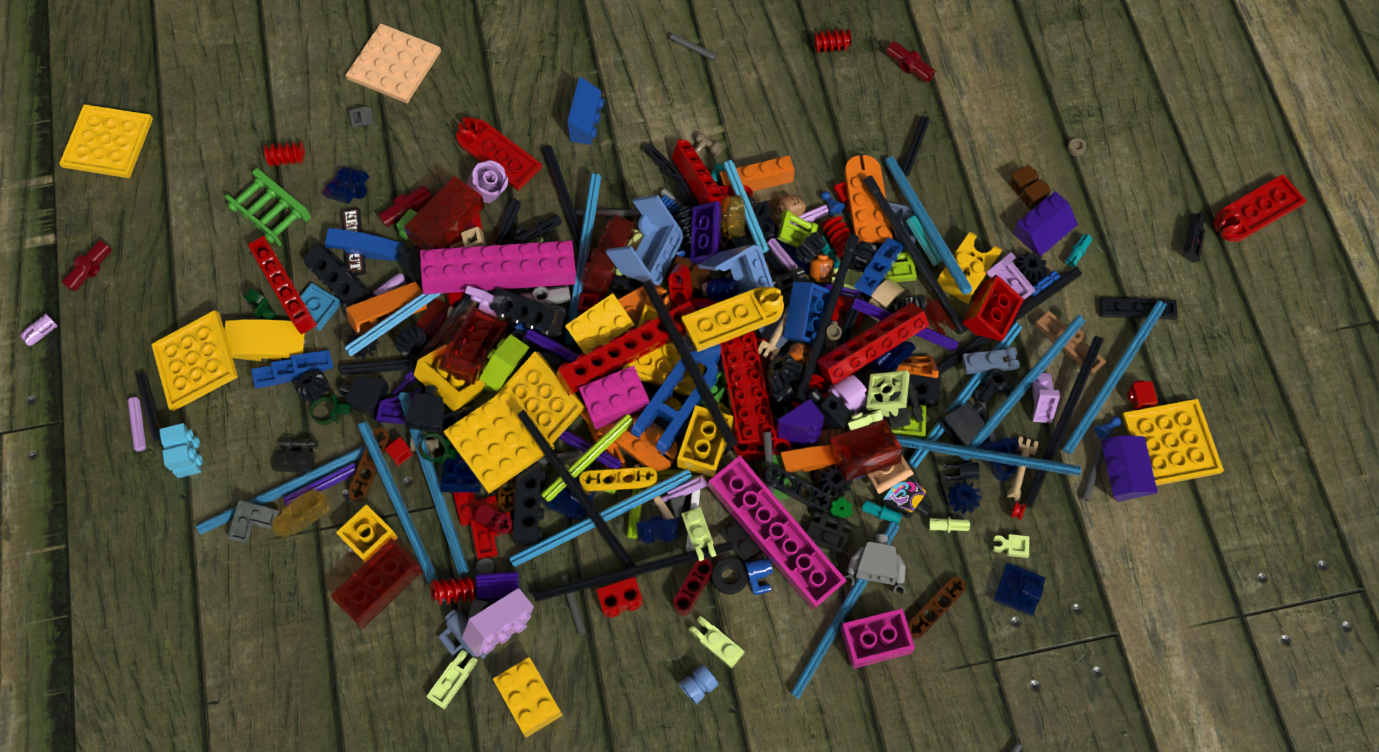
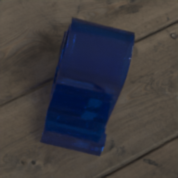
[977,437,1019,481]

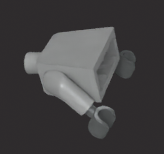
[844,534,906,595]

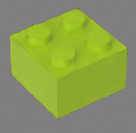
[479,334,530,392]

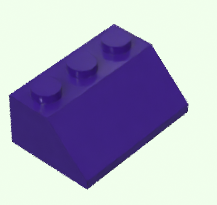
[1013,191,1078,256]
[690,201,722,264]
[776,399,825,449]
[1101,436,1158,502]

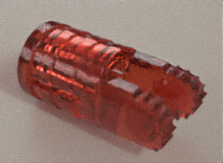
[926,300,956,335]

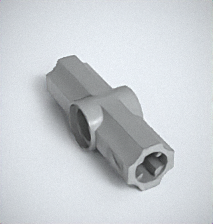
[519,285,571,306]

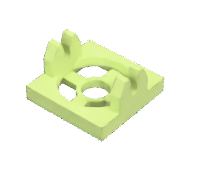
[866,370,910,417]

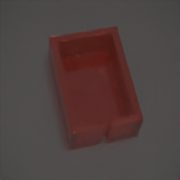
[830,419,902,482]

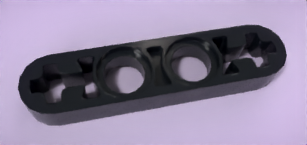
[761,465,830,511]

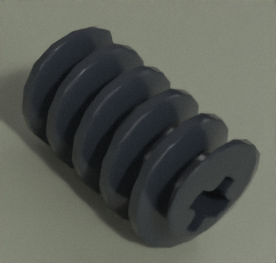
[672,206,694,247]

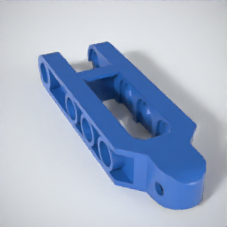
[631,344,721,454]

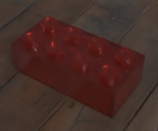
[404,176,485,250]
[581,215,635,299]
[438,307,508,385]
[330,538,423,630]

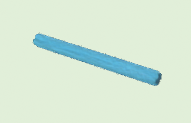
[723,160,769,254]

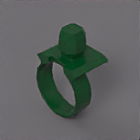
[243,288,276,320]
[310,394,351,425]
[418,433,459,467]

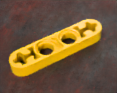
[579,467,658,491]

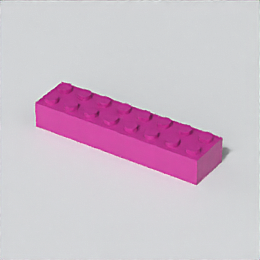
[420,241,576,294]
[707,456,847,610]

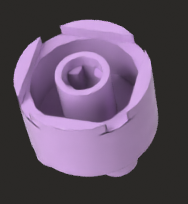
[467,161,508,203]
[828,375,867,414]

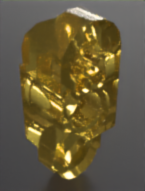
[721,194,746,241]
[272,490,329,537]

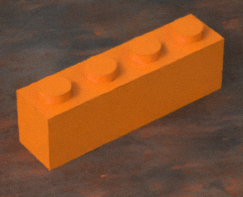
[720,155,795,191]
[346,281,427,336]

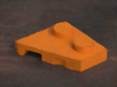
[894,355,939,378]

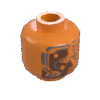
[810,254,834,282]
[788,342,811,365]

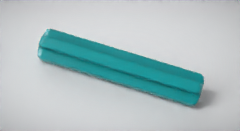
[906,215,942,266]

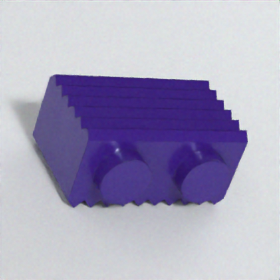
[476,571,520,603]

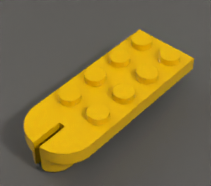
[681,287,784,352]

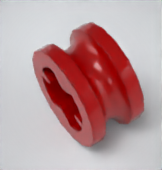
[1011,500,1026,520]

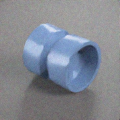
[679,664,719,704]

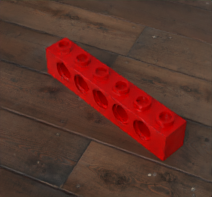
[248,236,318,335]
[816,302,929,385]

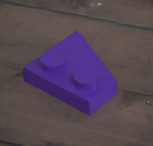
[376,388,422,425]

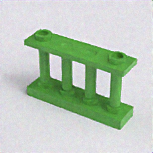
[225,168,311,246]

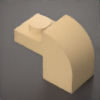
[450,227,486,248]
[869,279,905,322]

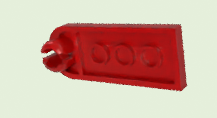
[456,117,543,191]
[1213,174,1307,242]

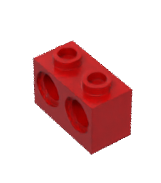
[596,577,643,618]

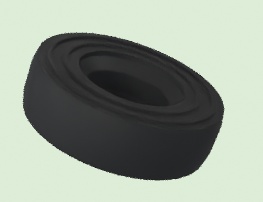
[712,558,748,595]

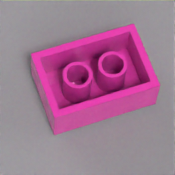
[579,366,649,429]
[840,608,915,669]

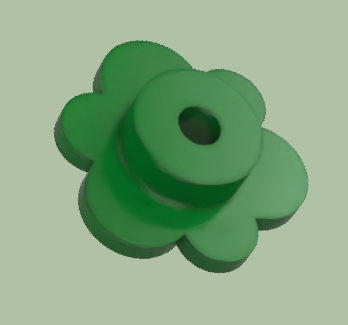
[830,497,853,519]

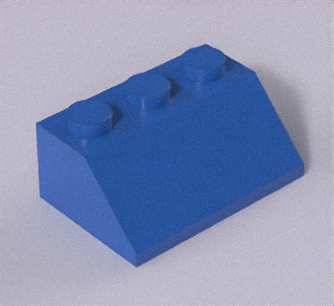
[568,77,604,145]
[784,282,831,347]

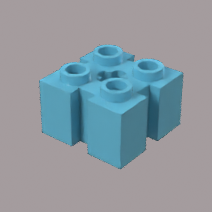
[160,423,203,478]

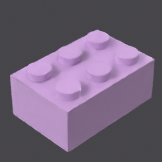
[462,588,534,657]

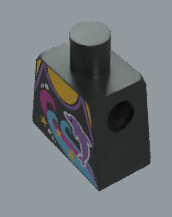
[881,476,932,519]

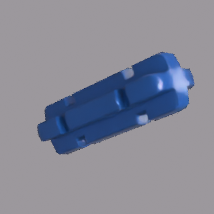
[1030,270,1060,297]

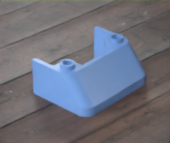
[606,195,683,285]
[698,245,774,295]

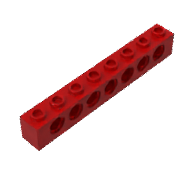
[556,301,696,396]

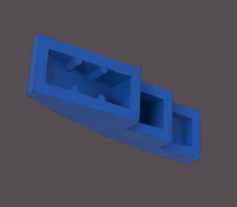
[325,228,405,261]
[854,237,905,296]
[251,350,333,389]

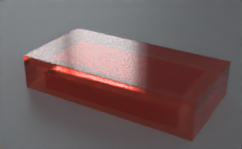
[416,298,450,339]

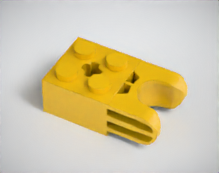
[938,232,1002,304]

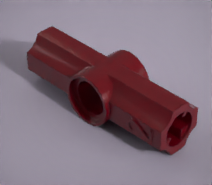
[886,41,936,83]
[377,185,432,228]
[61,240,112,292]

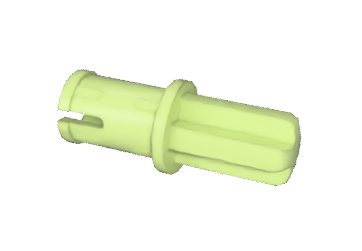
[929,517,970,533]

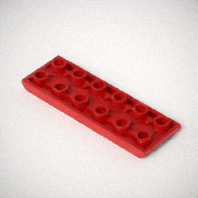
[720,331,777,445]

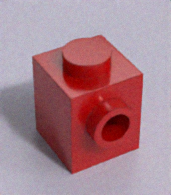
[1127,380,1158,411]

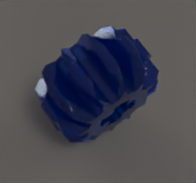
[706,277,738,302]
[947,480,982,515]

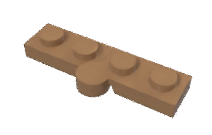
[1035,311,1106,376]

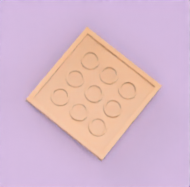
[346,23,441,103]

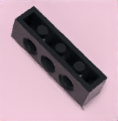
[303,243,373,308]
[490,288,567,336]
[861,370,941,407]
[513,463,546,545]

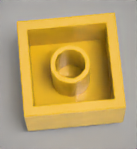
[336,504,398,566]

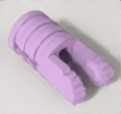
[373,273,408,297]
[20,313,58,346]

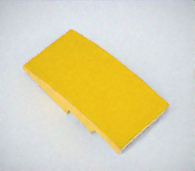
[224,320,305,361]

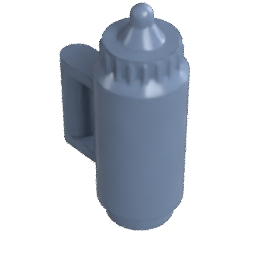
[438,609,486,658]

